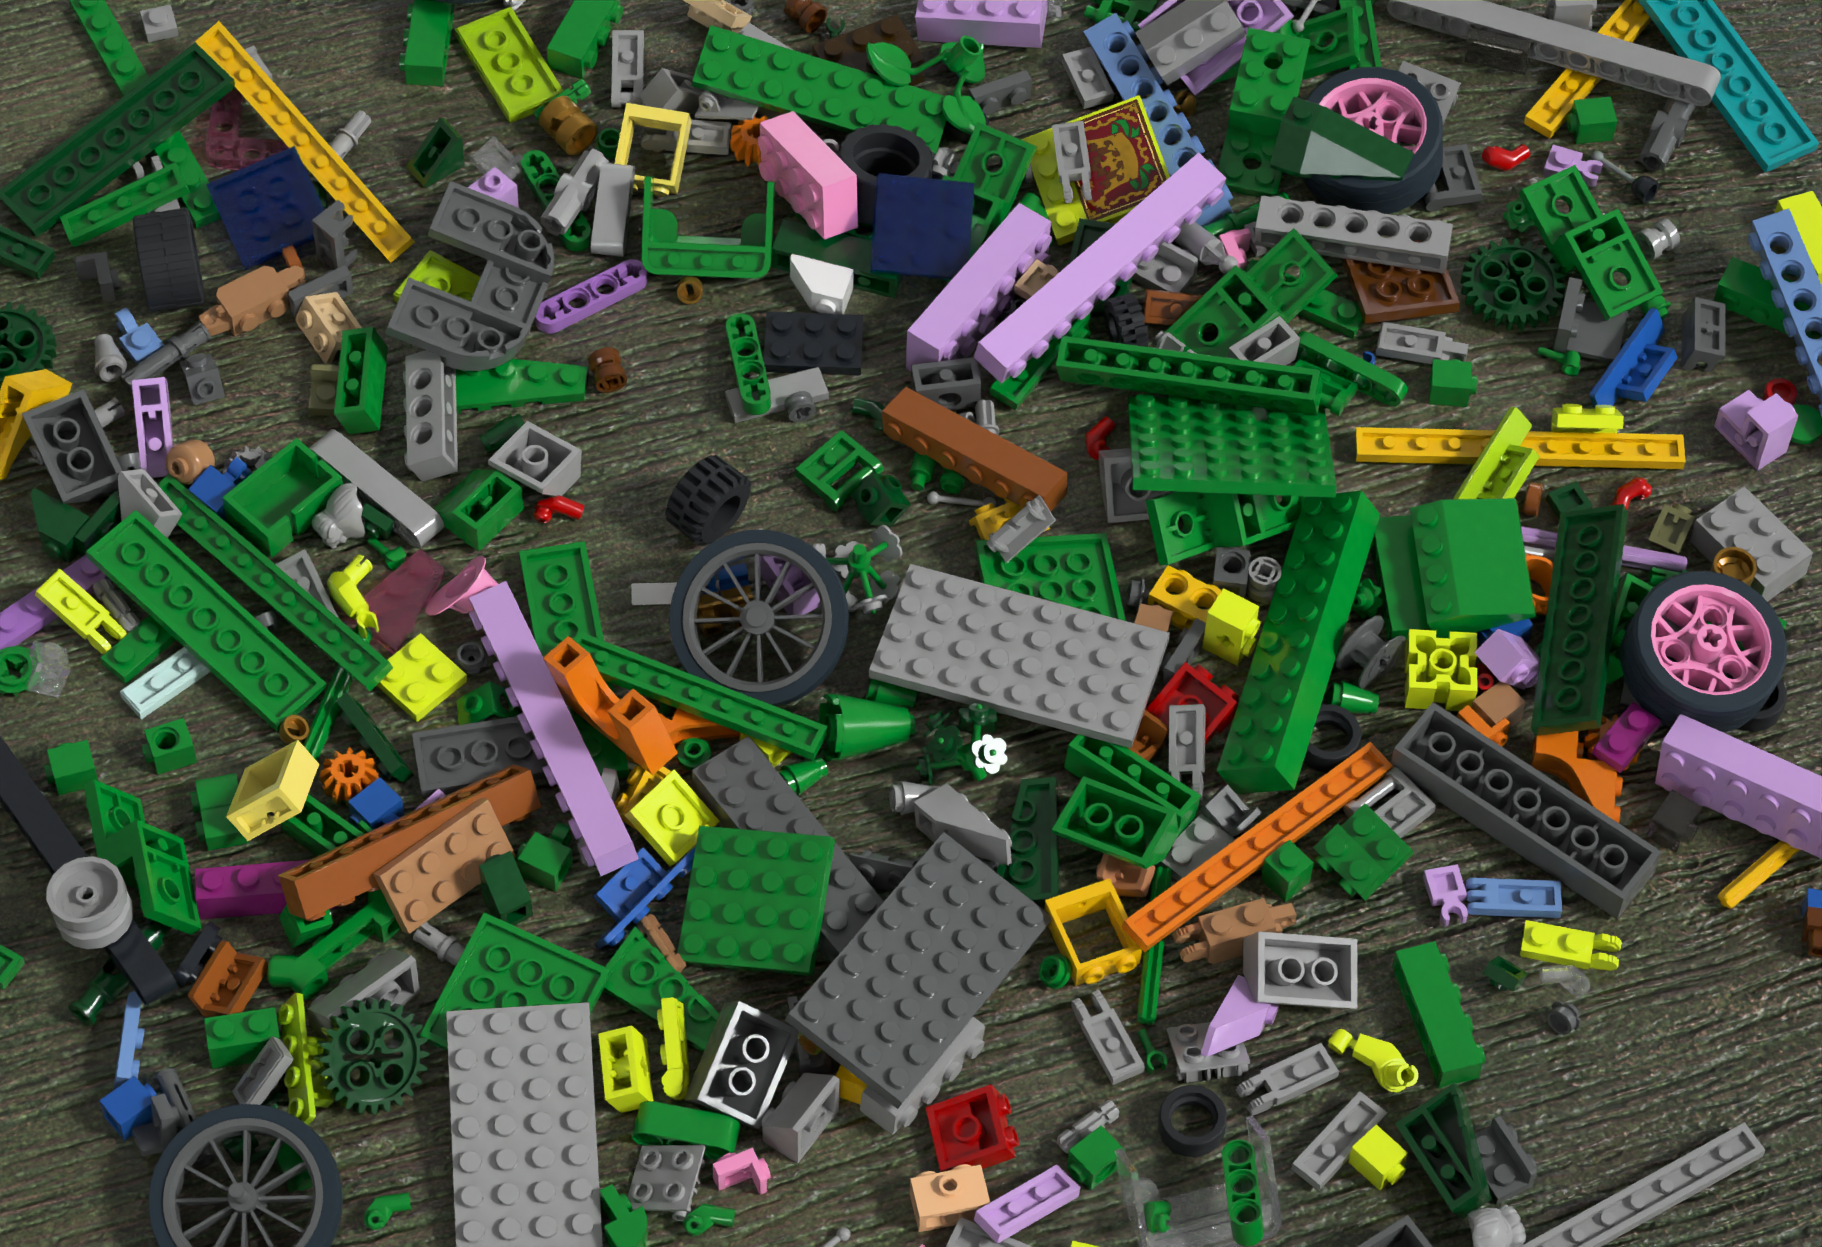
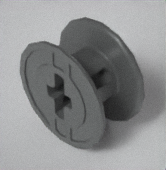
[1335,616,1407,689]

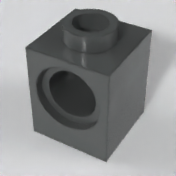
[1212,547,1250,599]

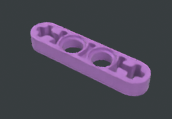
[535,259,648,334]

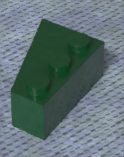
[1395,1083,1492,1219]

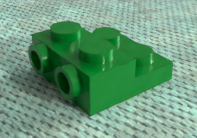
[1313,803,1414,901]

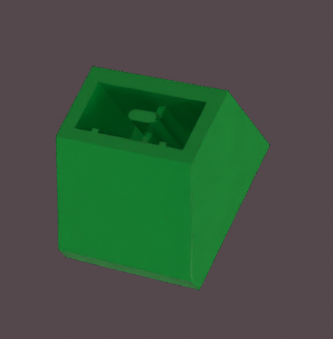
[433,469,524,552]

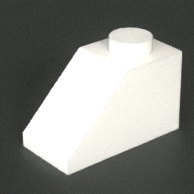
[790,254,854,314]

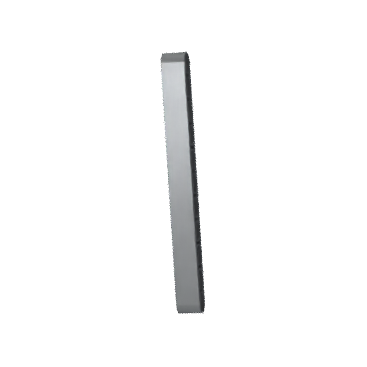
[1387,0,1721,106]

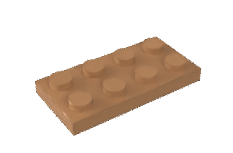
[373,797,516,934]

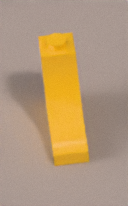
[0,369,73,480]

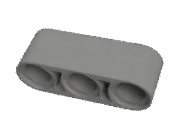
[591,162,635,257]

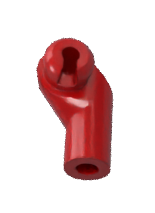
[1482,144,1530,171]
[1084,416,1116,460]
[1612,477,1652,510]
[533,495,584,523]
[1475,662,1496,693]

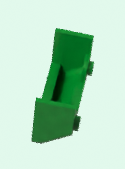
[642,176,776,279]

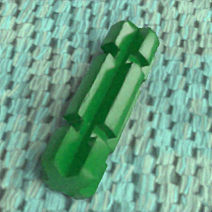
[533,79,591,122]

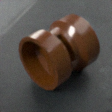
[784,0,828,33]
[588,347,627,393]

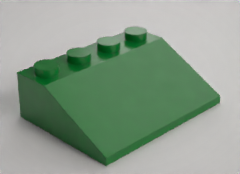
[1410,498,1536,638]

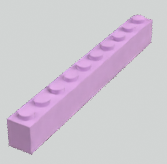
[974,153,1226,384]
[468,581,639,876]

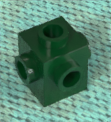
[851,473,911,528]

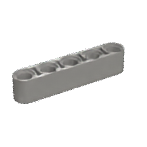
[309,429,444,549]

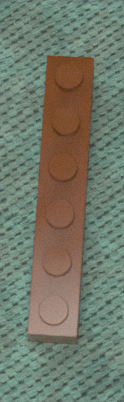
[882,387,1067,511]

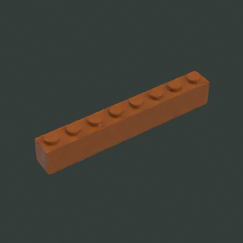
[278,764,541,921]

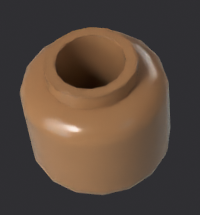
[165,439,215,486]

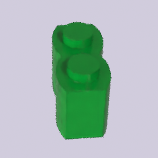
[190,773,249,851]

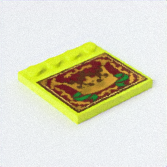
[1021,95,1170,245]

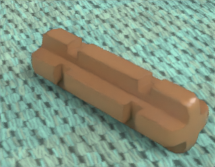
[637,914,686,973]

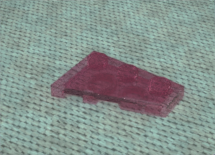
[351,548,445,655]

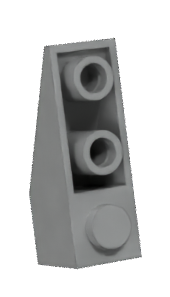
[914,783,1012,865]

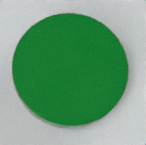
[1790,404,1822,444]

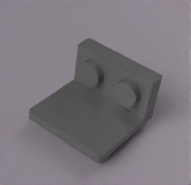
[1553,277,1628,363]

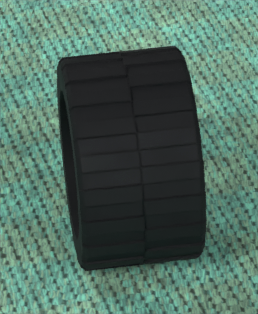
[838,124,934,227]
[133,208,205,312]

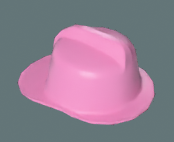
[425,555,498,616]

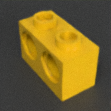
[1147,565,1221,630]

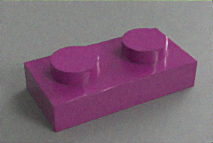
[1592,702,1661,773]

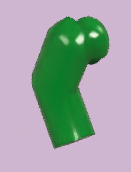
[363,1192,411,1230]
[1144,1201,1172,1234]
[683,1204,736,1236]

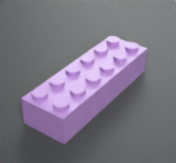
[906,203,1052,371]
[1655,714,1822,859]

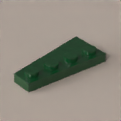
[997,777,1059,906]

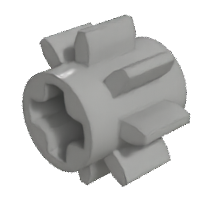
[931,147,960,187]

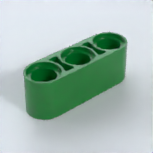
[631,1101,741,1161]
[1222,1139,1264,1246]

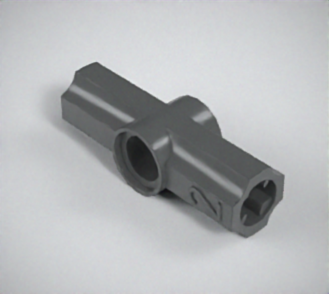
[1639,98,1696,172]

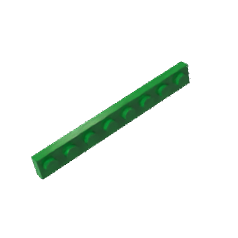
[574,631,828,760]

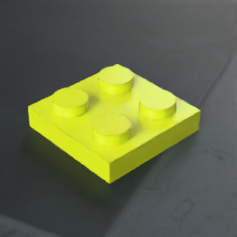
[376,633,467,722]
[625,770,719,867]

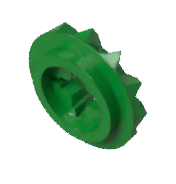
[0,646,42,697]

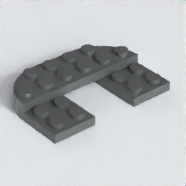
[385,181,554,371]

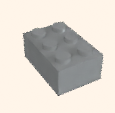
[1690,486,1813,602]

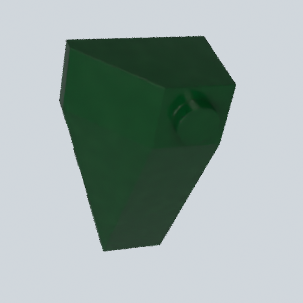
[1270,97,1414,181]

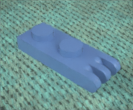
[1466,878,1562,918]
[113,991,145,1091]

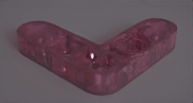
[206,88,299,173]

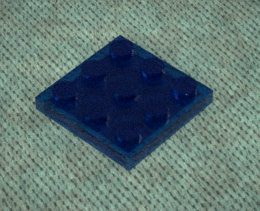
[206,146,324,270]
[870,173,974,279]

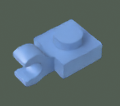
[115,308,165,365]

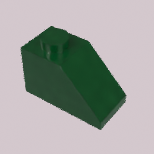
[30,488,90,563]

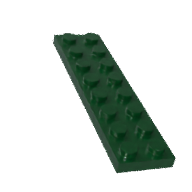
[0,43,235,238]
[1531,504,1628,736]

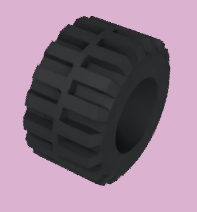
[665,455,751,546]

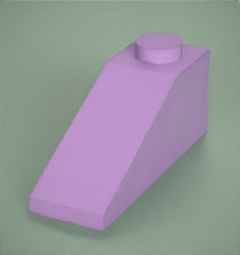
[132,377,173,478]
[1200,975,1279,1057]

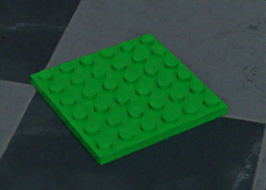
[1127,394,1337,498]

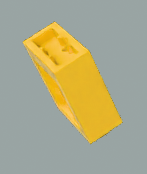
[1044,878,1142,986]

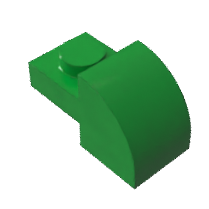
[600,1184,648,1247]

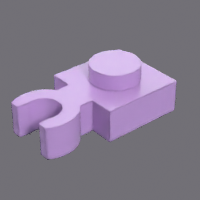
[1543,145,1603,187]
[1423,864,1468,927]

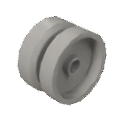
[46,856,133,949]

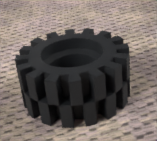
[1104,293,1149,347]

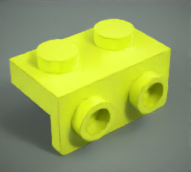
[1551,404,1624,433]

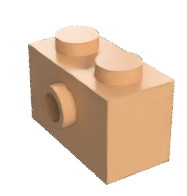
[909,1164,990,1232]

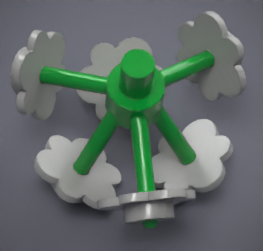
[813,525,902,614]

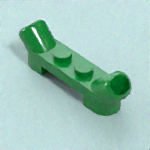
[268,889,401,1000]

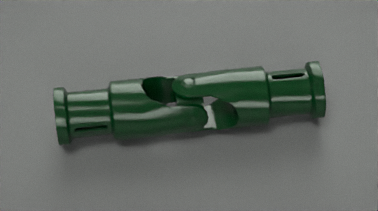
[68,918,172,1026]

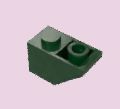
[479,851,533,926]

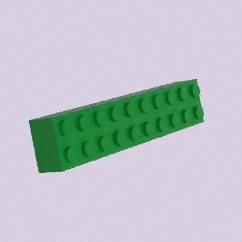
[1217,490,1381,794]

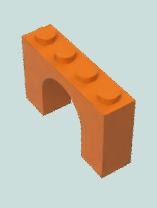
[543,636,678,776]

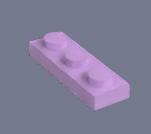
[974,1165,1081,1244]

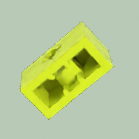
[1202,588,1261,666]
[598,1025,654,1113]

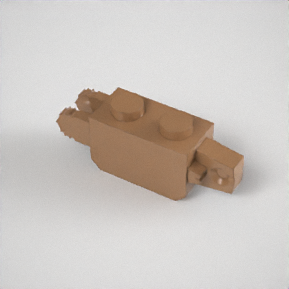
[199,265,306,336]
[1172,898,1297,964]

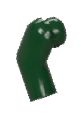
[852,397,885,431]

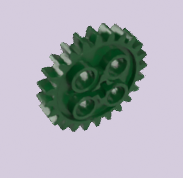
[1460,238,1566,331]
[0,302,57,389]
[314,997,429,1115]

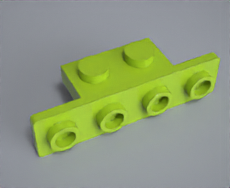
[1453,407,1540,499]
[278,993,334,1125]

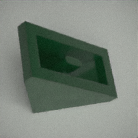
[406,118,465,187]

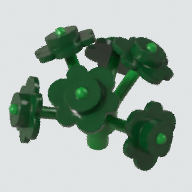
[916,703,1007,786]

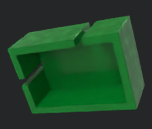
[222,438,343,558]

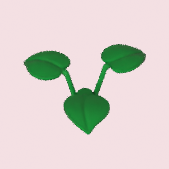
[866,36,986,135]

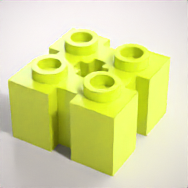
[1405,629,1478,711]

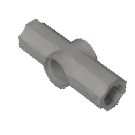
[540,149,609,236]

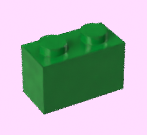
[204,1007,281,1069]

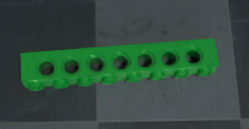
[1056,336,1323,416]

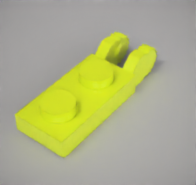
[35,569,127,654]
[1520,920,1622,971]
[657,997,690,1101]

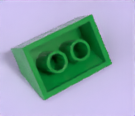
[1052,776,1179,869]

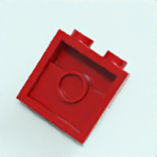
[1146,662,1239,746]
[925,1084,1019,1172]

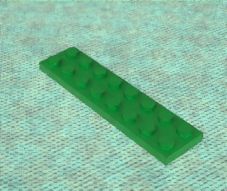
[692,25,953,155]
[86,510,327,732]
[519,541,629,778]

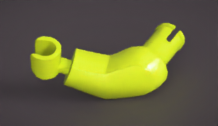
[327,555,379,638]
[1328,1029,1418,1093]

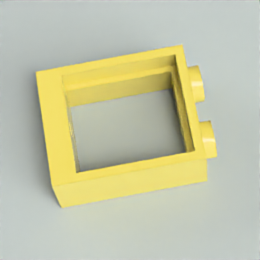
[614,103,692,197]
[226,740,319,841]

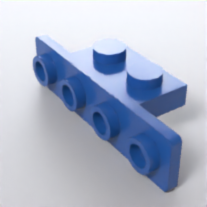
[1589,308,1678,409]
[592,846,696,950]

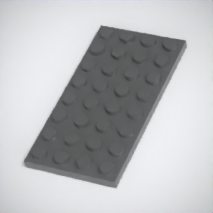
[785,832,1052,1109]

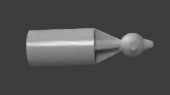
[1173,222,1238,274]

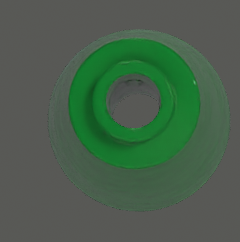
[818,693,915,762]

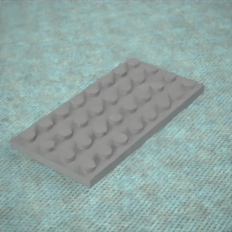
[869,564,1170,748]
[446,1002,603,1247]

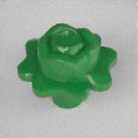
[1503,196,1536,233]
[1351,578,1384,619]

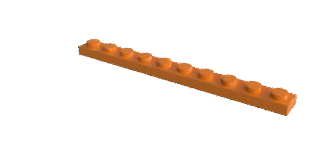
[1121,742,1393,953]

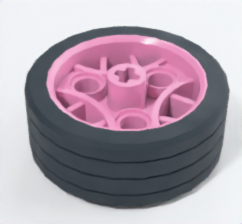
[1302,67,1443,214]
[1620,571,1787,733]

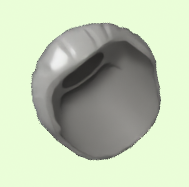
[312,483,365,549]
[1467,1204,1526,1247]

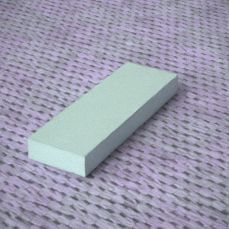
[120,647,211,720]

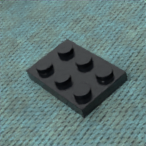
[764,311,863,376]

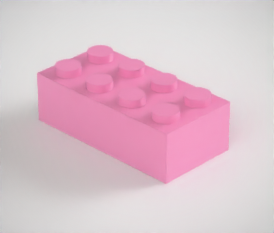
[758,111,858,239]

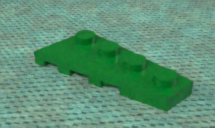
[456,359,589,413]
[603,927,720,1053]

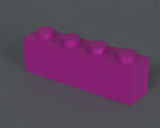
[195,860,340,920]

